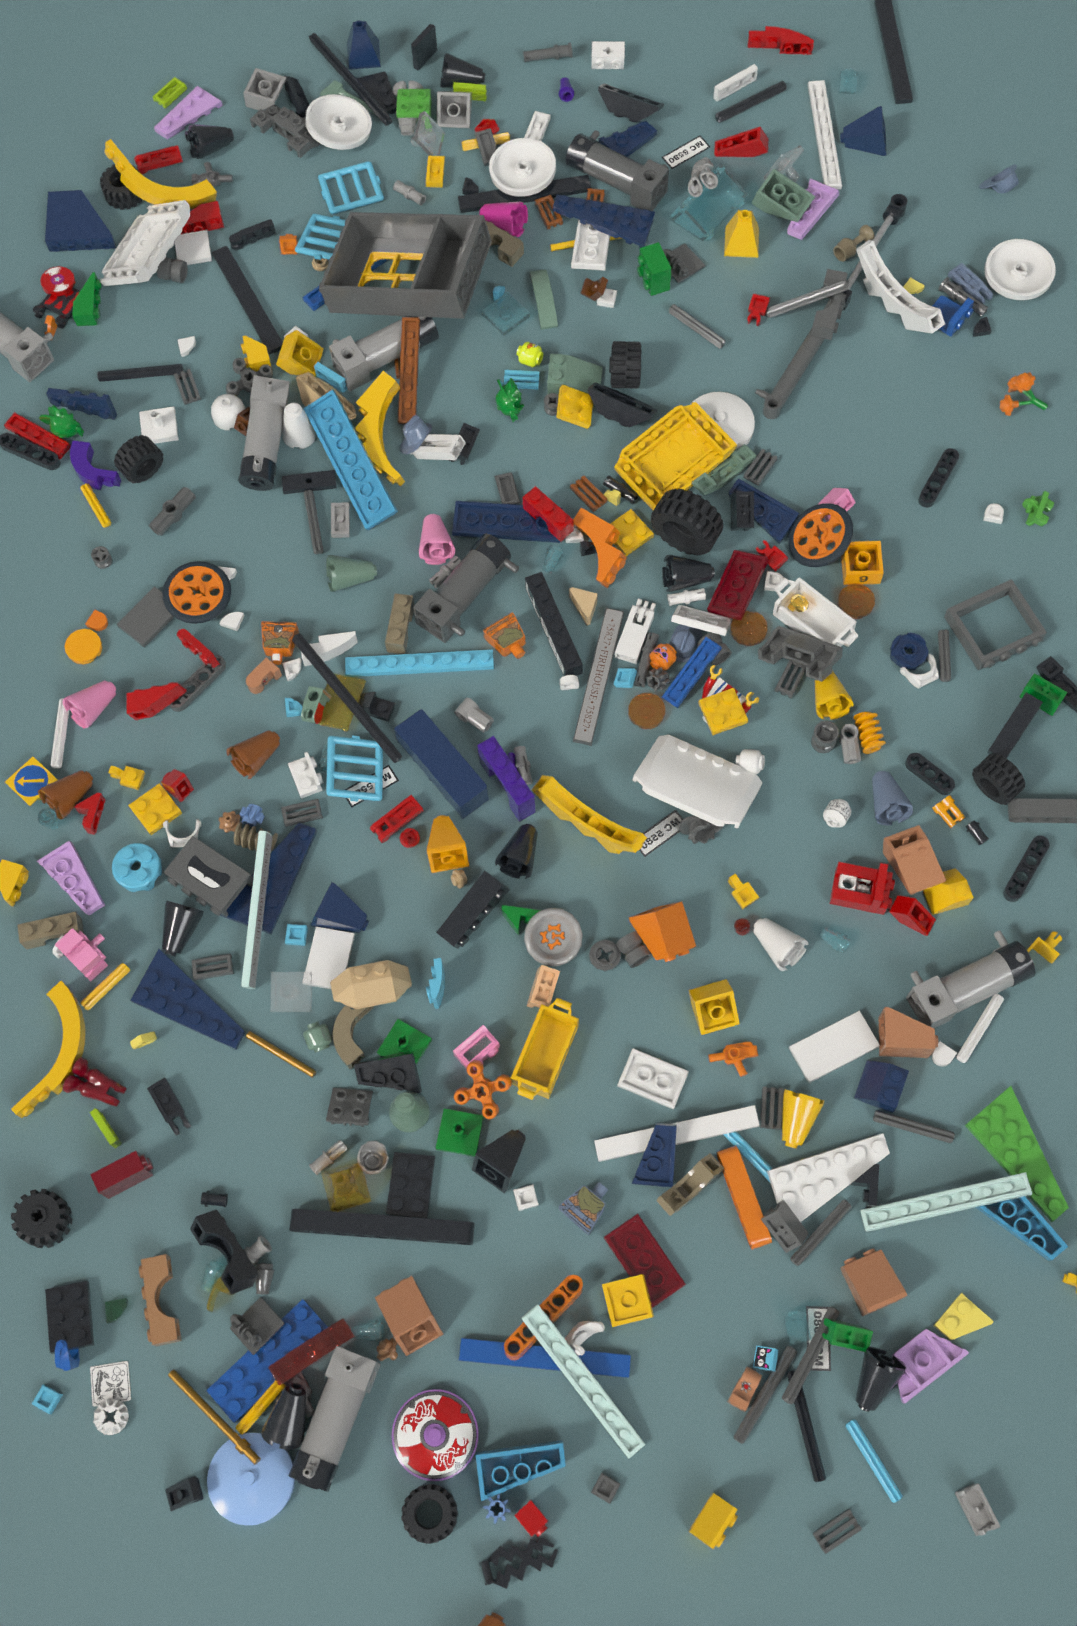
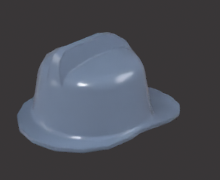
[979,164,1019,193]
[400,415,432,454]
[669,624,703,662]

